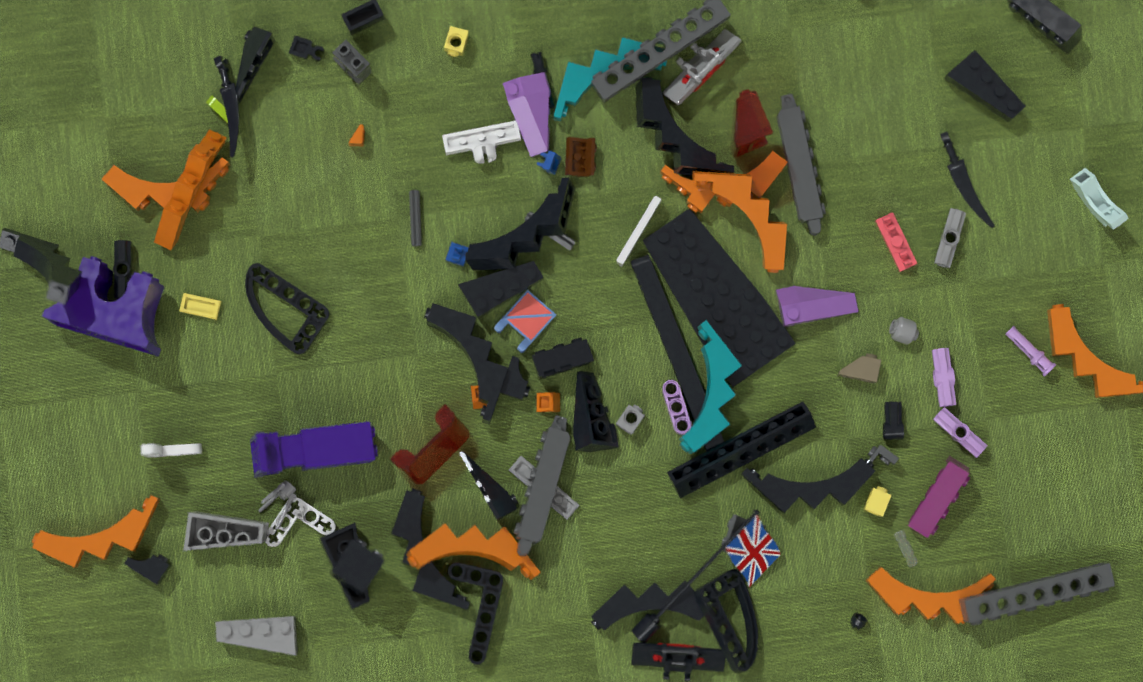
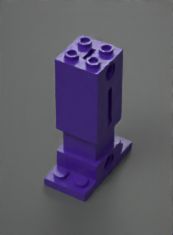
[250,421,378,478]

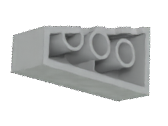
[183,511,269,551]
[216,616,298,655]

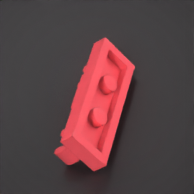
[875,212,917,272]

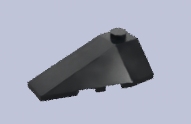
[236,26,275,105]
[573,371,619,452]
[460,451,519,521]

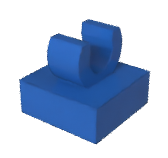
[537,151,561,175]
[446,242,468,267]

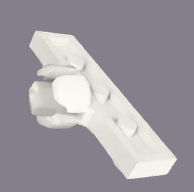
[442,121,521,164]

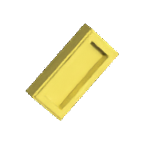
[179,293,222,320]

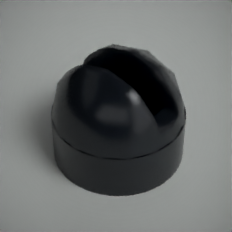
[850,613,867,630]

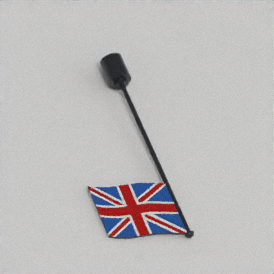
[631,509,781,643]

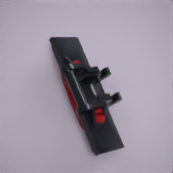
[631,642,725,682]

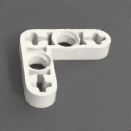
[141,444,202,457]
[266,497,336,547]

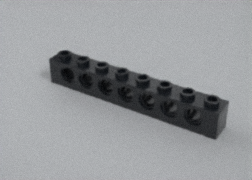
[667,401,816,499]

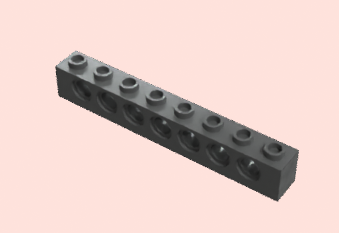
[591,0,731,103]
[959,562,1115,625]

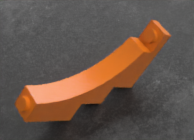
[692,171,787,273]
[1047,304,1143,398]
[32,495,160,568]
[406,523,541,580]

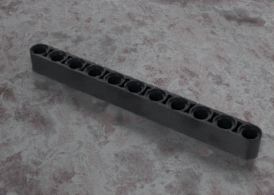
[630,254,724,451]

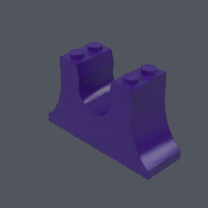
[42,256,164,357]

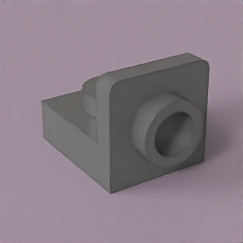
[867,444,899,465]

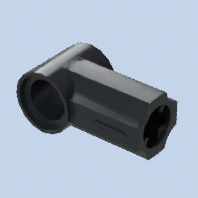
[883,402,904,440]

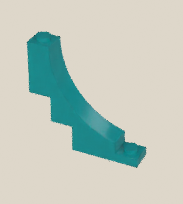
[553,37,667,122]
[679,320,742,454]

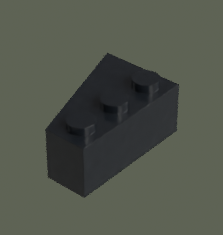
[532,337,594,380]

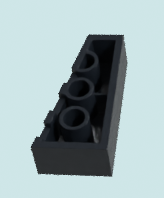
[944,50,1026,123]
[319,523,370,610]

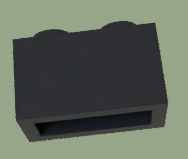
[341,0,385,36]

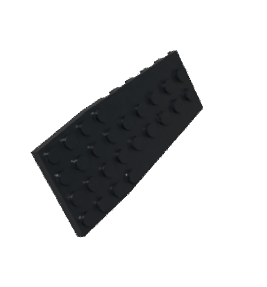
[643,209,796,387]

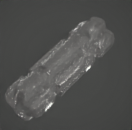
[894,530,918,567]

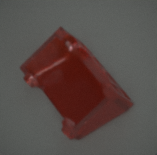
[730,89,773,158]
[390,404,470,484]

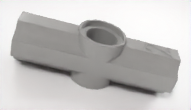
[934,208,966,268]

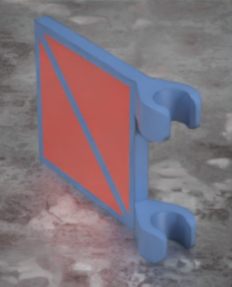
[494,290,556,353]

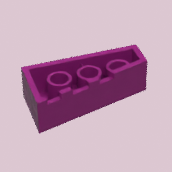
[908,456,970,538]

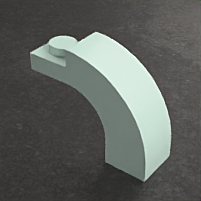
[1070,168,1129,230]

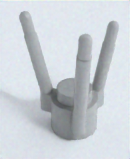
[258,480,296,530]

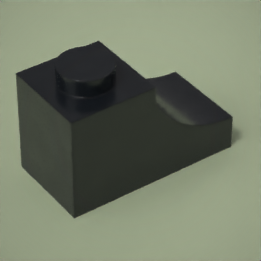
[500,356,531,401]
[124,554,171,585]

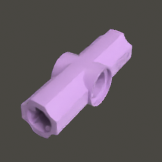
[932,348,956,407]
[933,407,988,458]

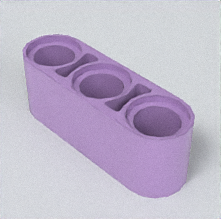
[662,380,691,435]

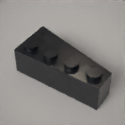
[1008,0,1082,55]
[458,261,544,319]

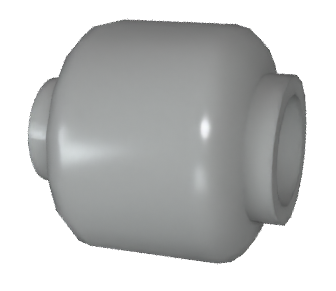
[889,317,919,345]

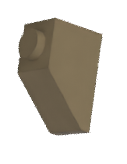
[837,354,881,384]

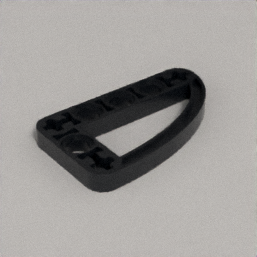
[245,263,330,355]
[695,569,758,673]

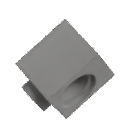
[616,404,645,435]

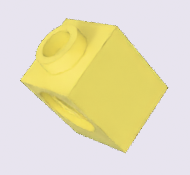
[444,26,469,57]
[863,486,891,517]

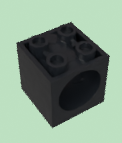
[329,539,385,596]

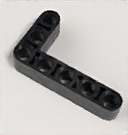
[448,563,503,665]

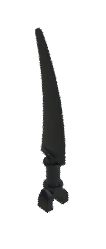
[214,56,239,158]
[940,132,995,228]

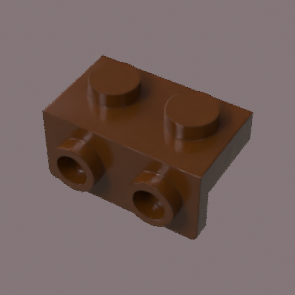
[565,137,597,178]

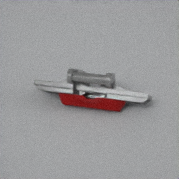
[662,29,741,105]

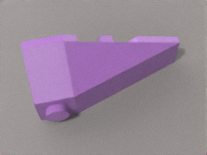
[503,72,550,157]
[776,286,858,327]

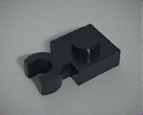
[289,35,325,61]

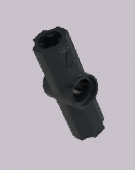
[113,240,133,299]

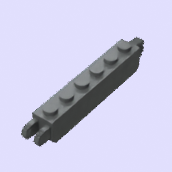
[777,94,825,236]
[514,415,570,557]

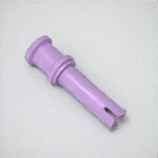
[1005,326,1056,377]

